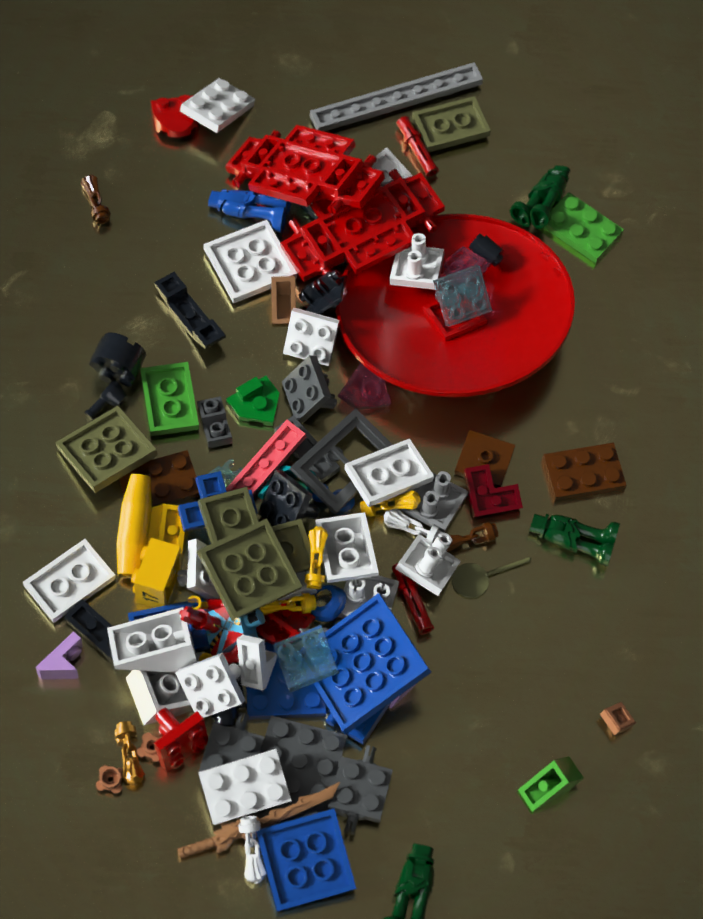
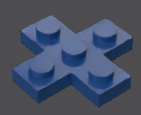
[178,471,258,532]

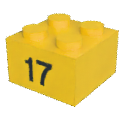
[131,538,182,608]

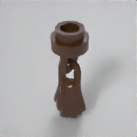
[81,174,111,224]
[446,522,499,552]

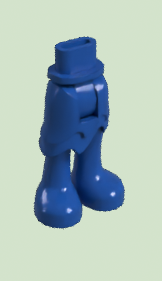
[208,189,291,233]

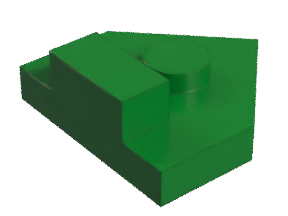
[226,376,280,426]

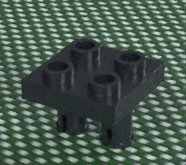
[258,470,320,526]

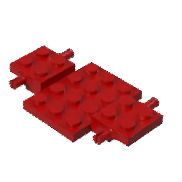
[225,125,385,214]
[280,169,445,282]

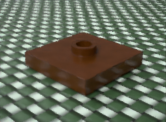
[454,430,515,488]

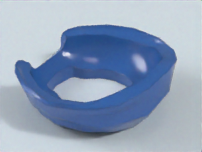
[310,585,346,622]

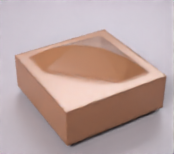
[600,702,636,735]

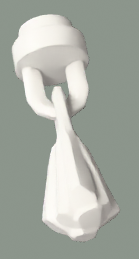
[383,509,442,543]
[238,816,267,884]

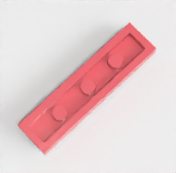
[226,420,307,497]

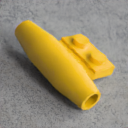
[116,474,185,577]

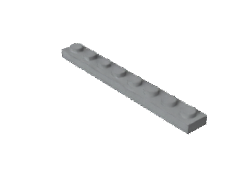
[310,62,483,132]

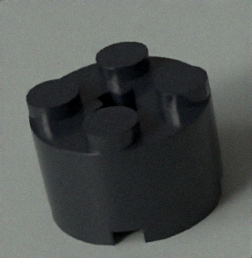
[89,332,146,387]

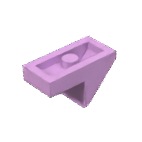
[36,631,83,680]

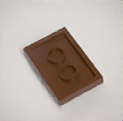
[542,442,627,502]
[118,450,200,507]

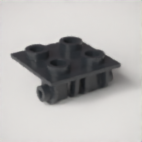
[299,270,347,315]

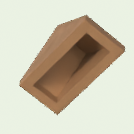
[271,276,296,324]

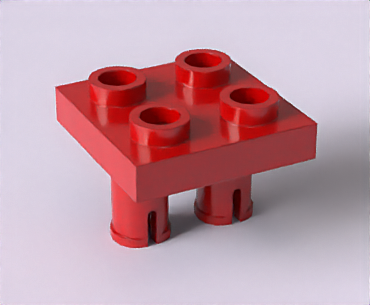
[154,708,209,772]

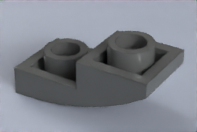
[197,396,233,448]

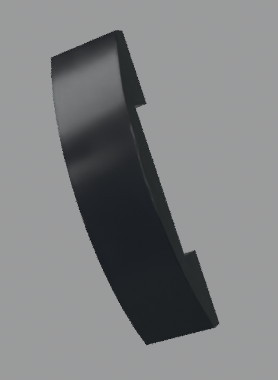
[154,272,226,349]

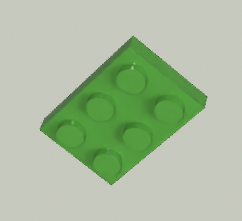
[543,192,624,264]
[140,362,199,436]

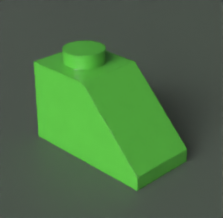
[518,756,584,812]

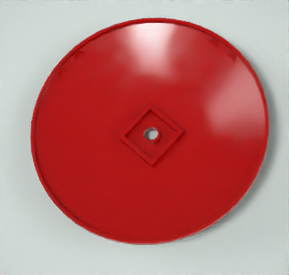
[336,214,575,397]

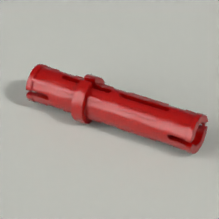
[396,116,439,178]
[392,562,434,635]

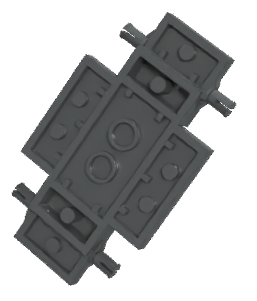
[198,712,393,835]

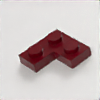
[464,464,523,518]

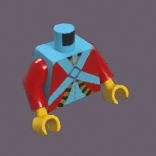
[188,595,265,665]

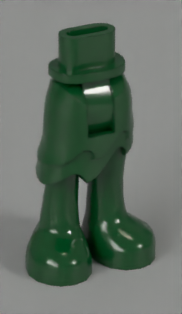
[509,165,570,229]
[529,513,620,567]
[383,843,434,919]

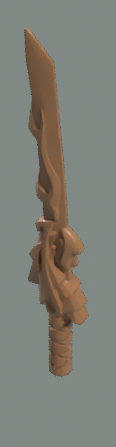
[177,782,340,859]

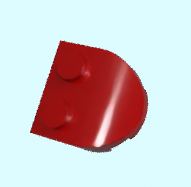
[151,95,200,137]
[256,599,315,647]

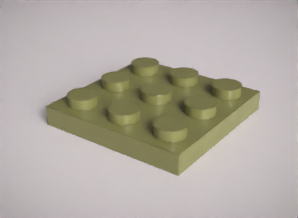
[55,406,158,493]
[197,519,303,621]

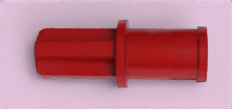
[179,606,221,633]

